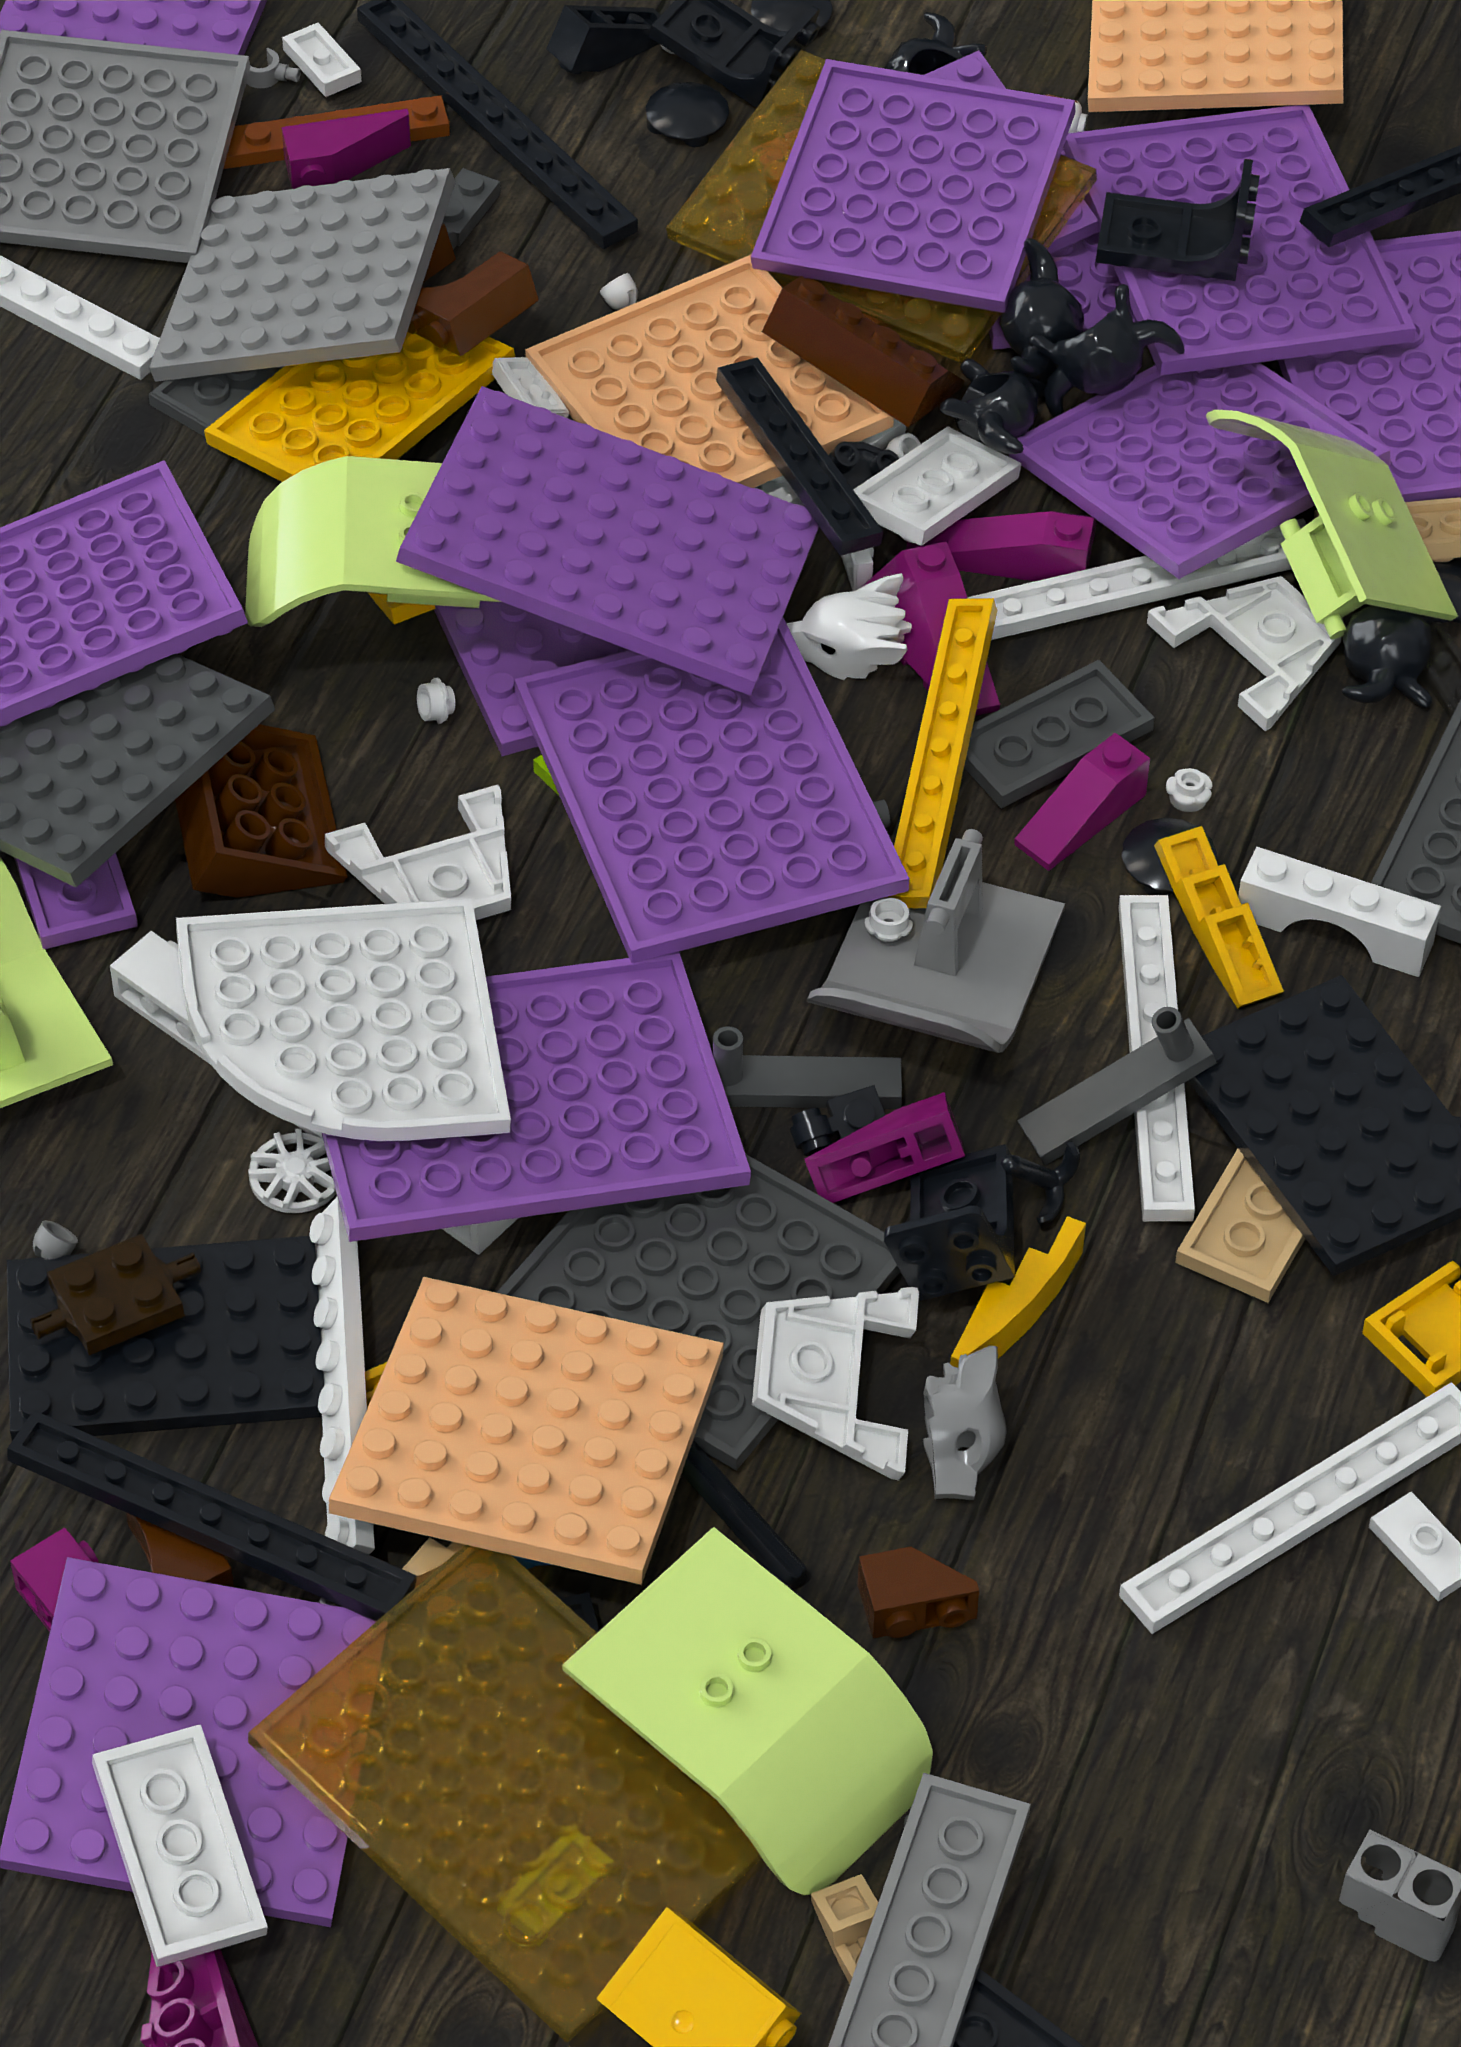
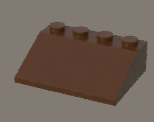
[762,276,965,427]
[175,724,347,898]

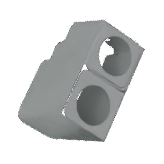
[1339,1830,1461,1962]

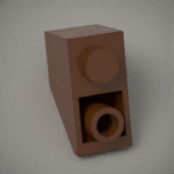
[857,1547,979,1639]

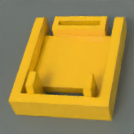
[1362,1261,1461,1397]

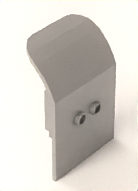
[807,829,1065,1053]

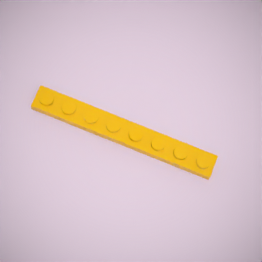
[884,598,998,909]

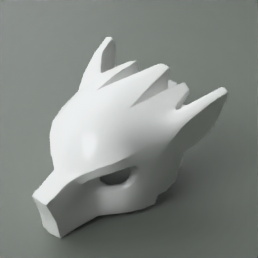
[787,573,912,680]

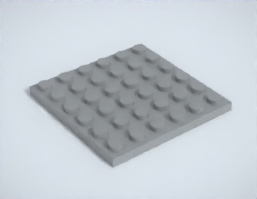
[0,30,250,263]
[149,168,455,382]

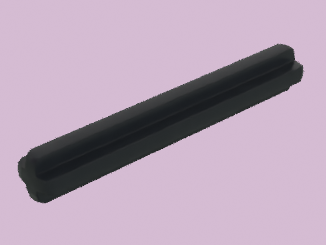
[681,1440,807,1590]

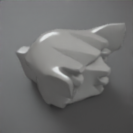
[923,1345,1007,1500]

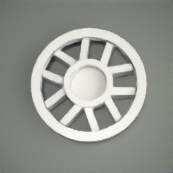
[248,1129,337,1213]

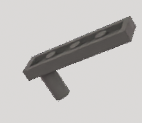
[1017,1007,1217,1166]
[713,1026,902,1109]

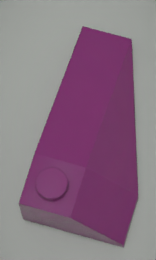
[906,511,1097,581]
[862,541,1000,716]
[140,1949,258,2047]

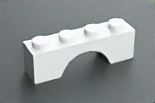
[1238,846,1441,977]

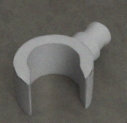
[246,48,301,88]

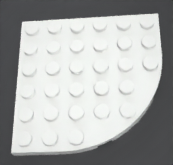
[176,898,511,1141]

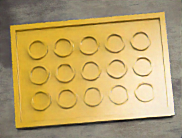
[204,332,515,482]

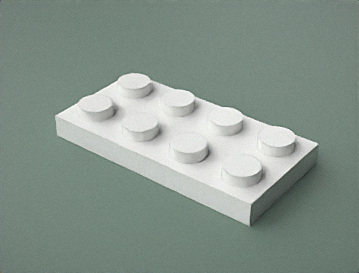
[854,426,1022,546]
[92,1724,268,1967]

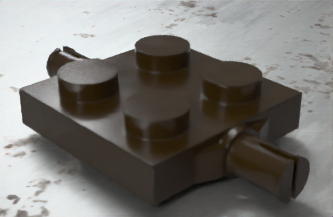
[30,1234,201,1355]

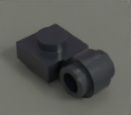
[790,1085,885,1156]

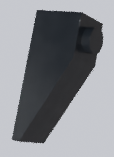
[546,5,661,74]

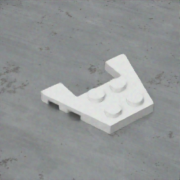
[1147,576,1341,731]
[325,785,511,920]
[752,1287,919,1481]

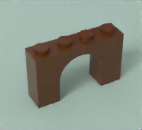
[407,223,539,357]

